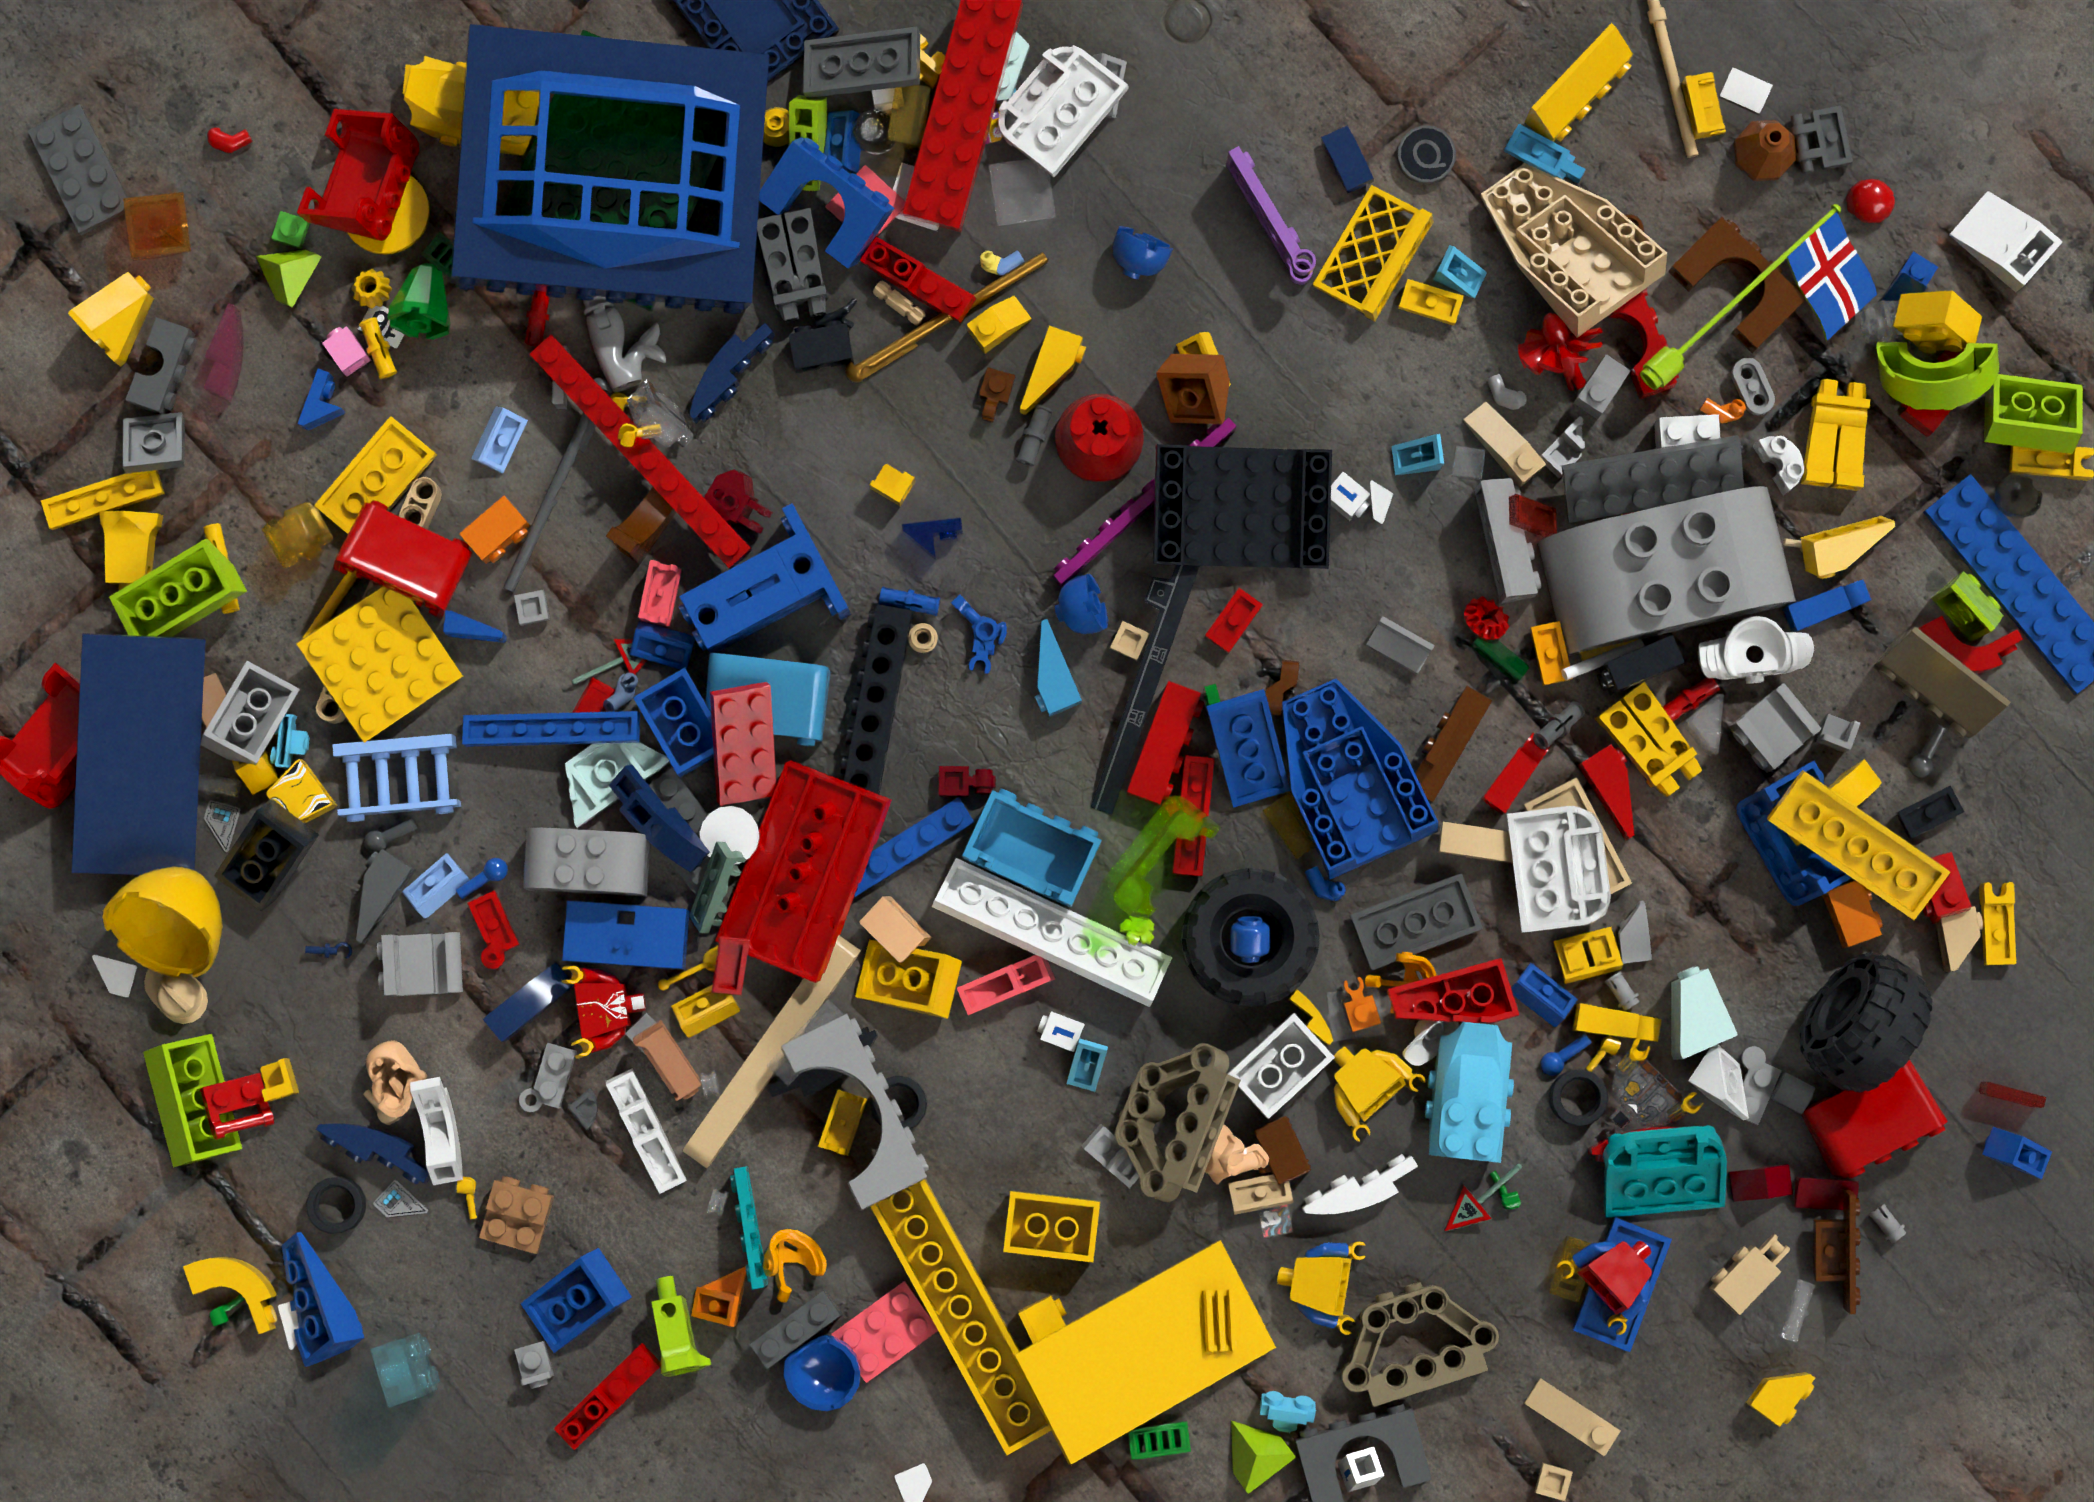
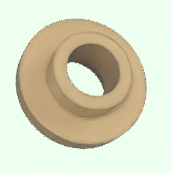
[908,623,938,653]

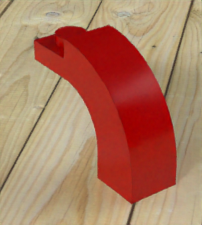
[1918,616,2023,674]

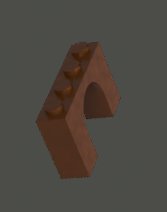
[1668,217,1806,353]

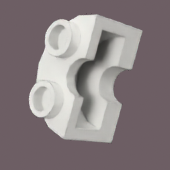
[1753,436,1804,496]

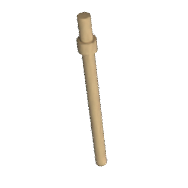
[1647,0,1699,158]

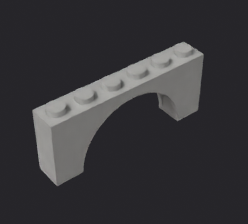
[781,1014,929,1211]

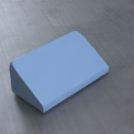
[471,406,528,473]
[402,853,470,918]

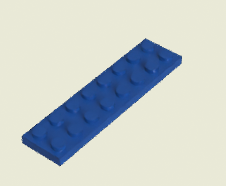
[1923,474,2094,695]

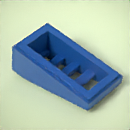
[443,610,507,643]

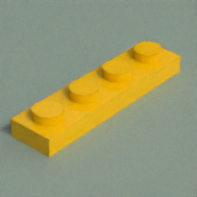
[41,470,165,530]

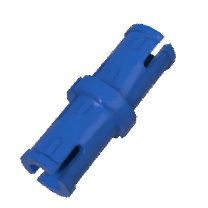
[879,586,940,616]

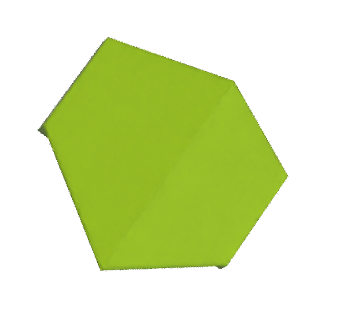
[256,250,321,308]
[1231,1420,1296,1494]

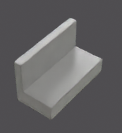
[1366,616,1435,675]

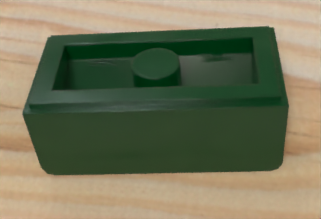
[1471,636,1529,683]

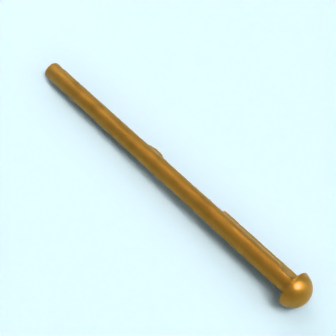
[845,252,1048,382]

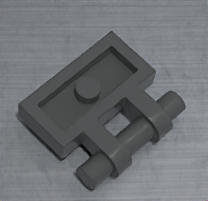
[1790,106,1853,174]

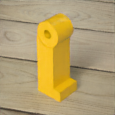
[1572,1003,1662,1042]

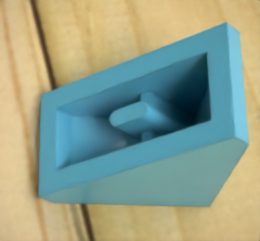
[1433,245,1487,298]
[1391,434,1444,475]
[1066,1038,1108,1092]

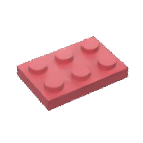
[831,1281,938,1383]

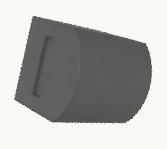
[1770,1072,1815,1114]

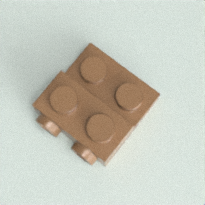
[479,1176,555,1254]

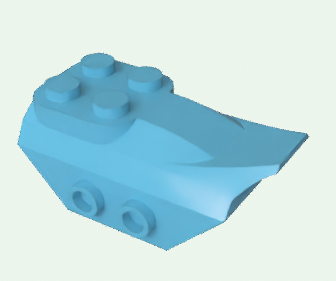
[1425,1022,1514,1163]

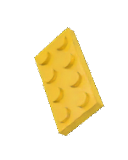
[314,416,437,534]

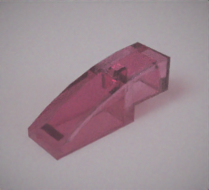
[204,303,244,402]

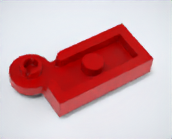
[467,890,520,969]

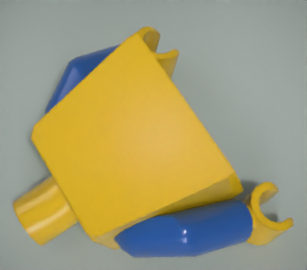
[1277,1242,1366,1335]

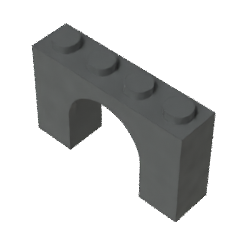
[1294,1403,1432,1502]

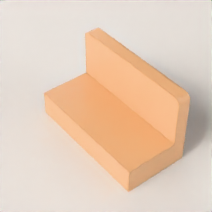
[860,896,932,963]

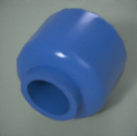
[1230,916,1270,963]

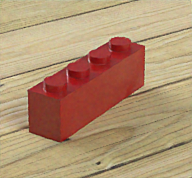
[1126,681,1204,806]

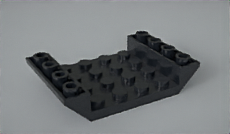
[1153,444,1332,569]

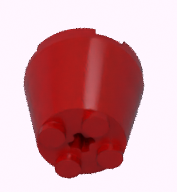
[1055,394,1144,482]

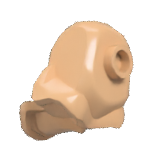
[366,1040,427,1118]
[1193,1124,1269,1184]

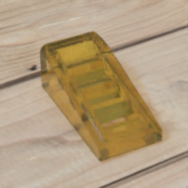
[1549,1236,1591,1302]

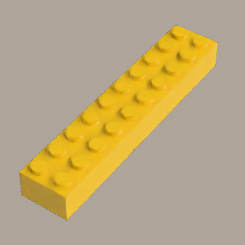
[870,1179,1051,1455]

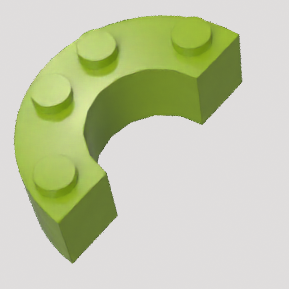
[1876,342,1999,410]

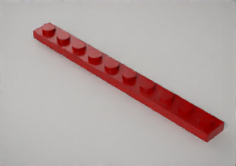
[530,334,752,569]

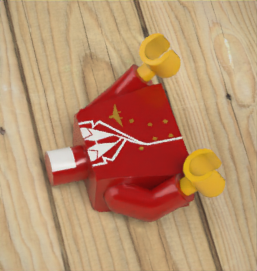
[562,966,646,1059]

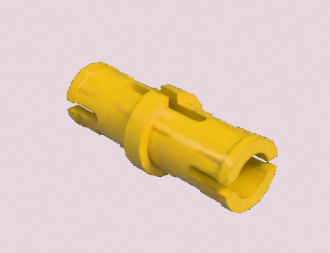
[359,317,397,379]

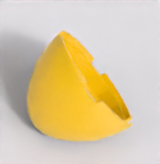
[103,867,223,977]

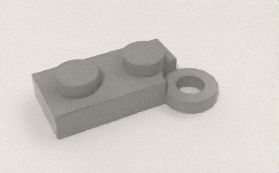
[519,1043,577,1112]

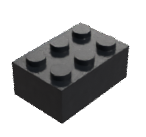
[214,799,319,912]

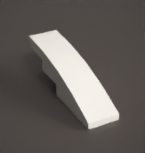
[605,1068,686,1194]

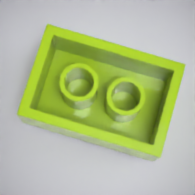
[1984,374,2083,454]

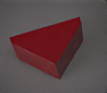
[1729,1164,1793,1202]

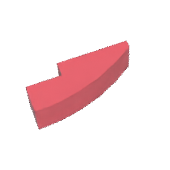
[957,955,1055,1015]

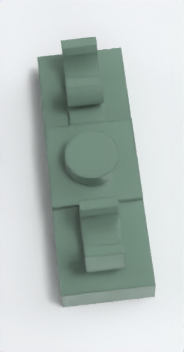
[689,842,746,933]

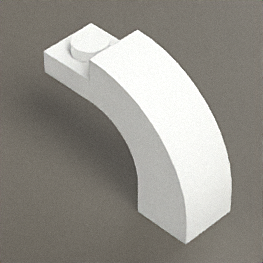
[410,1077,463,1185]

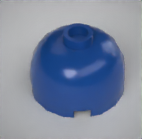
[1112,226,1173,279]
[1055,574,1108,634]

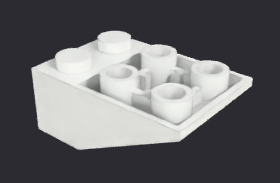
[1949,191,2062,292]

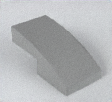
[1081,1124,1139,1189]

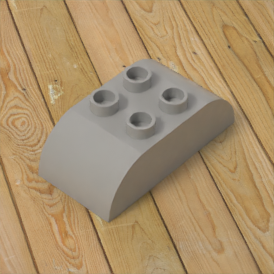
[1538,486,1796,656]

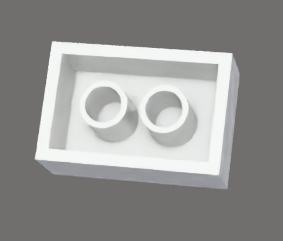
[1227,1013,1335,1119]

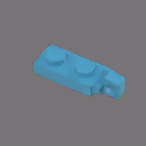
[1504,124,1586,183]

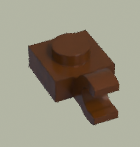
[979,367,1016,422]

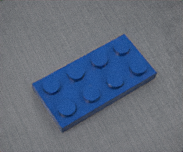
[1206,689,1290,808]
[1572,1217,1672,1352]

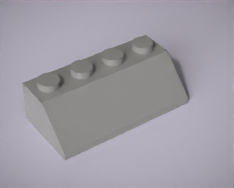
[1474,478,1541,604]

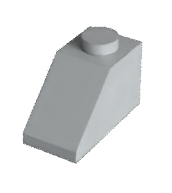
[1573,354,1631,420]

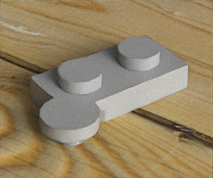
[1729,1046,1782,1125]

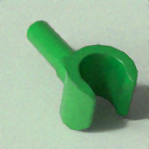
[1489,1170,1521,1210]
[209,1294,245,1326]

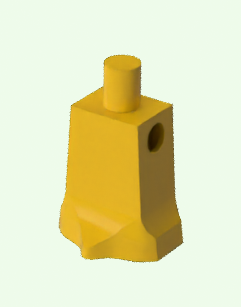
[99,511,163,590]

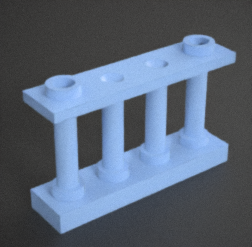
[333,734,461,822]

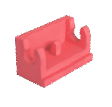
[638,560,682,627]

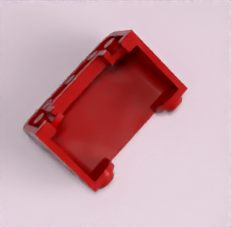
[333,500,472,619]
[0,663,80,809]

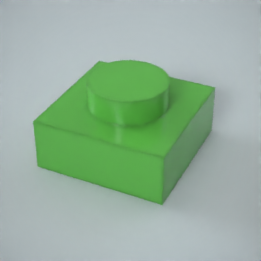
[271,211,310,249]

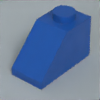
[1982,1127,2052,1179]

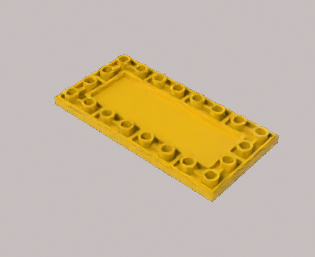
[1013,1240,1276,1464]

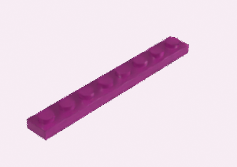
[1053,417,1237,588]

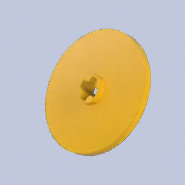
[347,175,430,255]

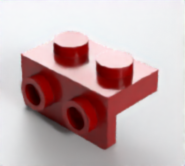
[1923,852,1972,924]

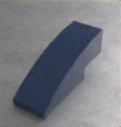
[483,962,574,1043]

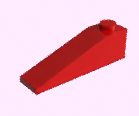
[1387,958,1519,1024]

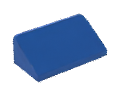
[824,110,864,173]
[629,621,696,670]
[1511,963,1578,1027]

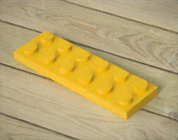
[1767,770,1950,920]

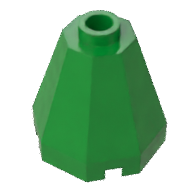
[387,263,451,340]

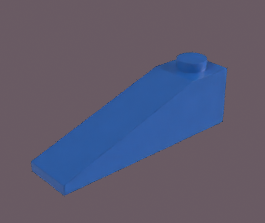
[282,1232,365,1367]

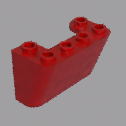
[297,109,419,241]
[1801,1060,1948,1179]

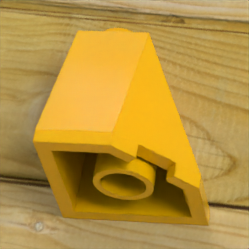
[68,272,154,367]

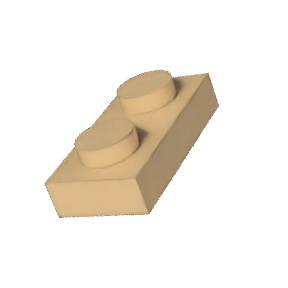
[1228,1174,1293,1215]

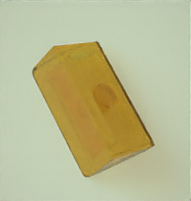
[1263,791,1315,859]

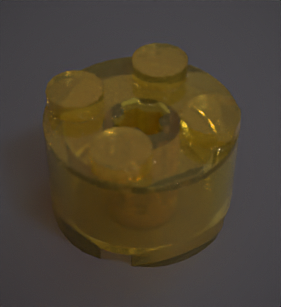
[262,502,334,568]

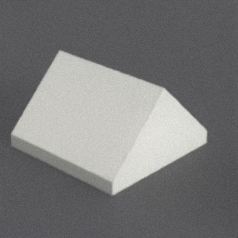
[1688,1044,1749,1120]

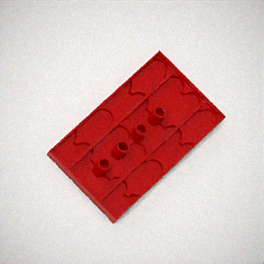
[715,760,892,983]

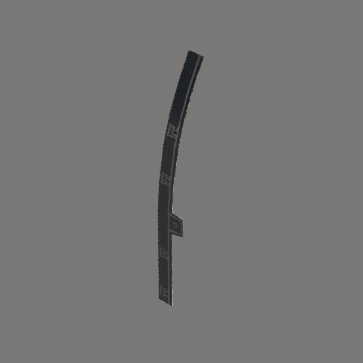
[1091,565,1200,815]

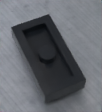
[1896,785,1964,839]

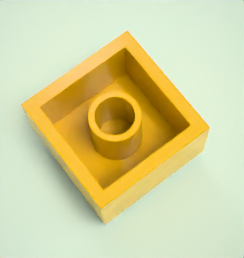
[1893,291,1982,354]

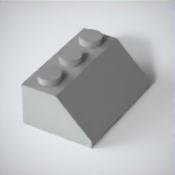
[201,661,300,765]

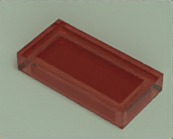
[1509,494,1557,538]
[1979,1082,2047,1108]

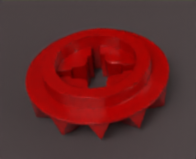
[1464,596,1509,640]

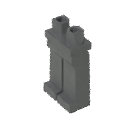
[757,208,828,323]

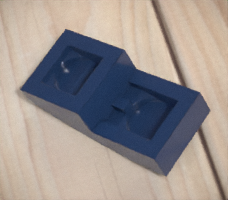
[1321,125,1374,193]

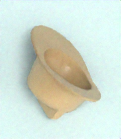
[144,969,208,1024]

